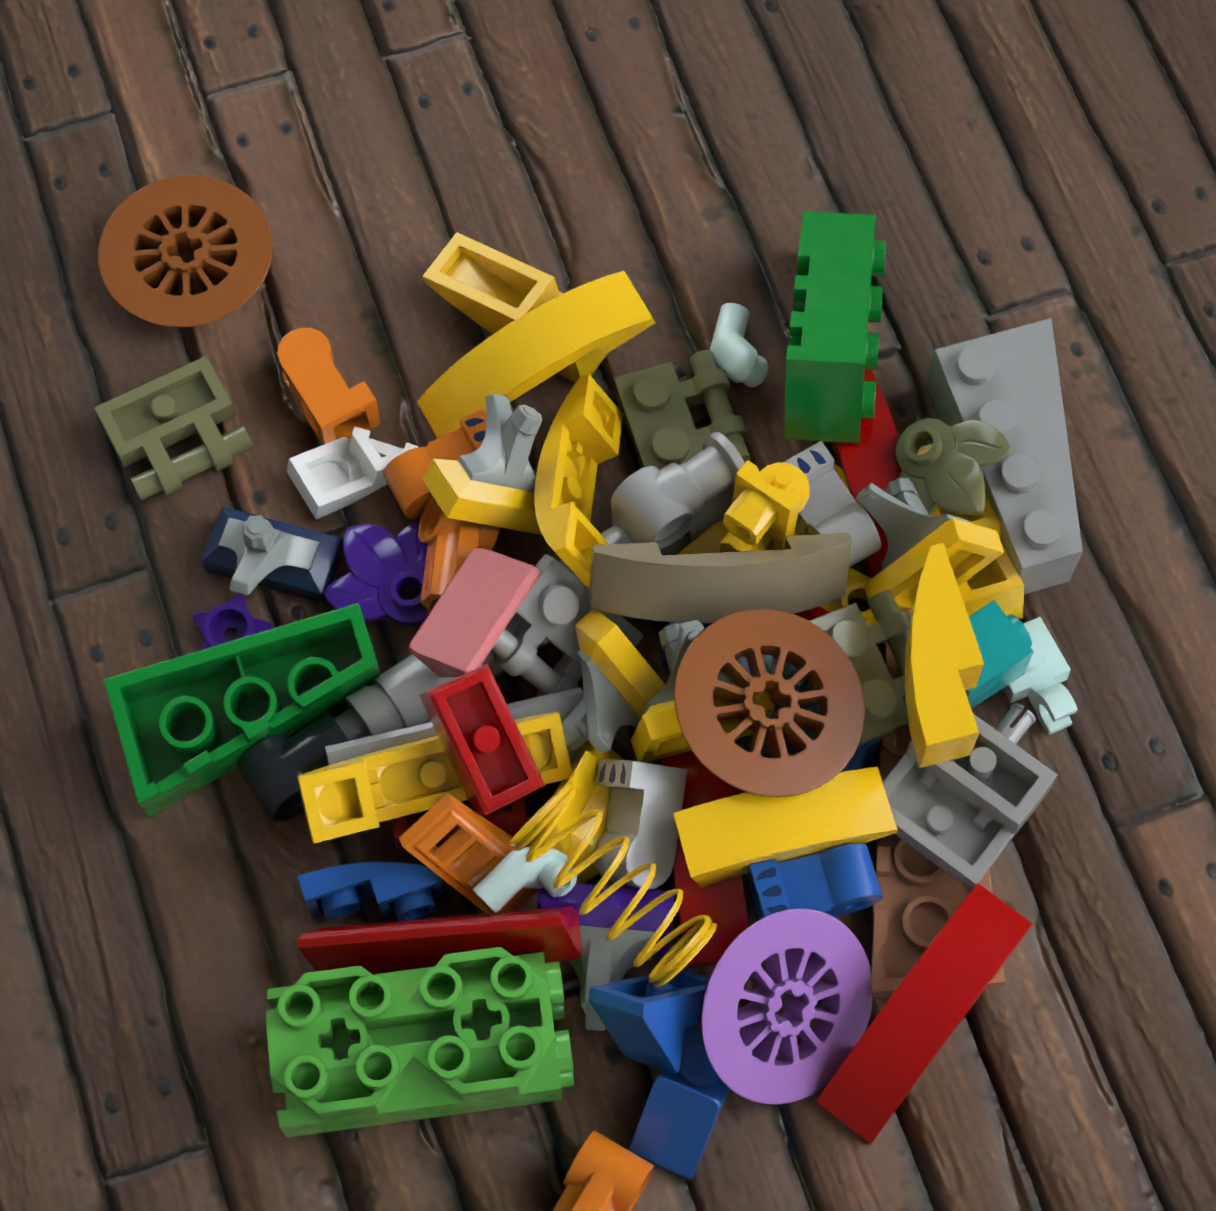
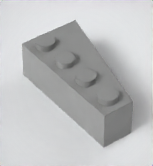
[926,318,1083,594]

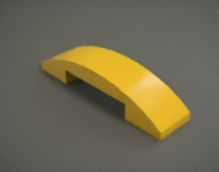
[417,271,656,438]
[534,374,623,590]
[297,712,572,844]

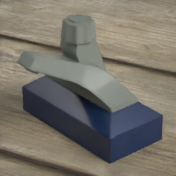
[201,506,343,603]

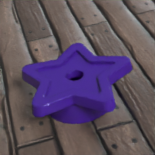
[192,594,274,650]

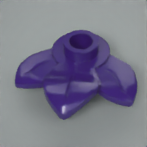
[323,521,428,626]

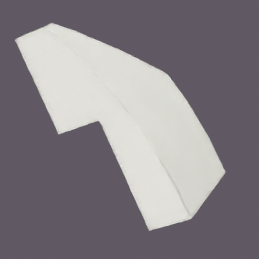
[286,426,418,520]

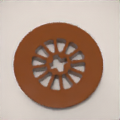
[98,175,273,327]
[674,609,865,797]

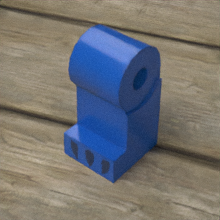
[746,843,883,921]

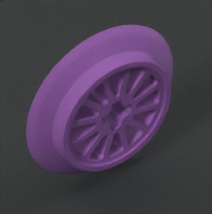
[701,909,873,1104]

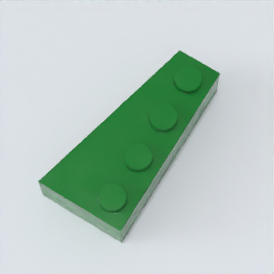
[784,211,886,444]
[104,603,380,818]

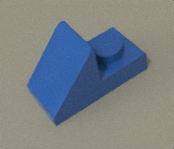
[588,970,710,1073]
[629,1026,730,1181]

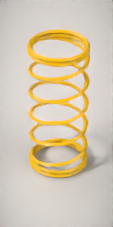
[510,782,717,988]

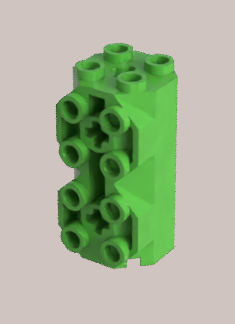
[266,947,574,1138]

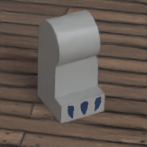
[783,441,881,568]
[596,759,687,889]

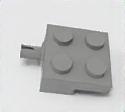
[883,703,1058,891]

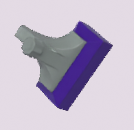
[537,883,674,1031]

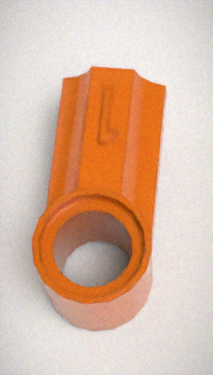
[418,495,500,615]
[553,1130,655,1211]

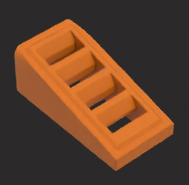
[399,793,538,913]

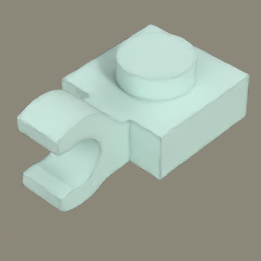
[1002,617,1078,735]

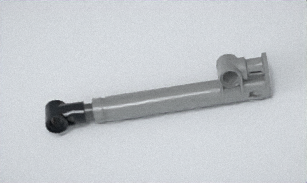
[238,432,745,822]

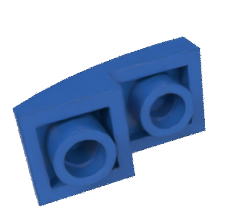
[297,862,446,921]

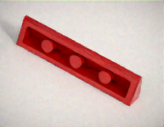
[297,906,582,975]

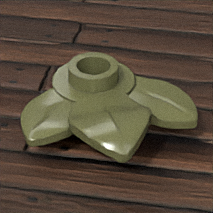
[895,418,1012,516]

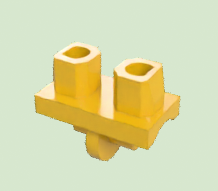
[719,460,810,553]

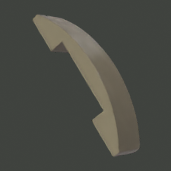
[589,533,852,623]

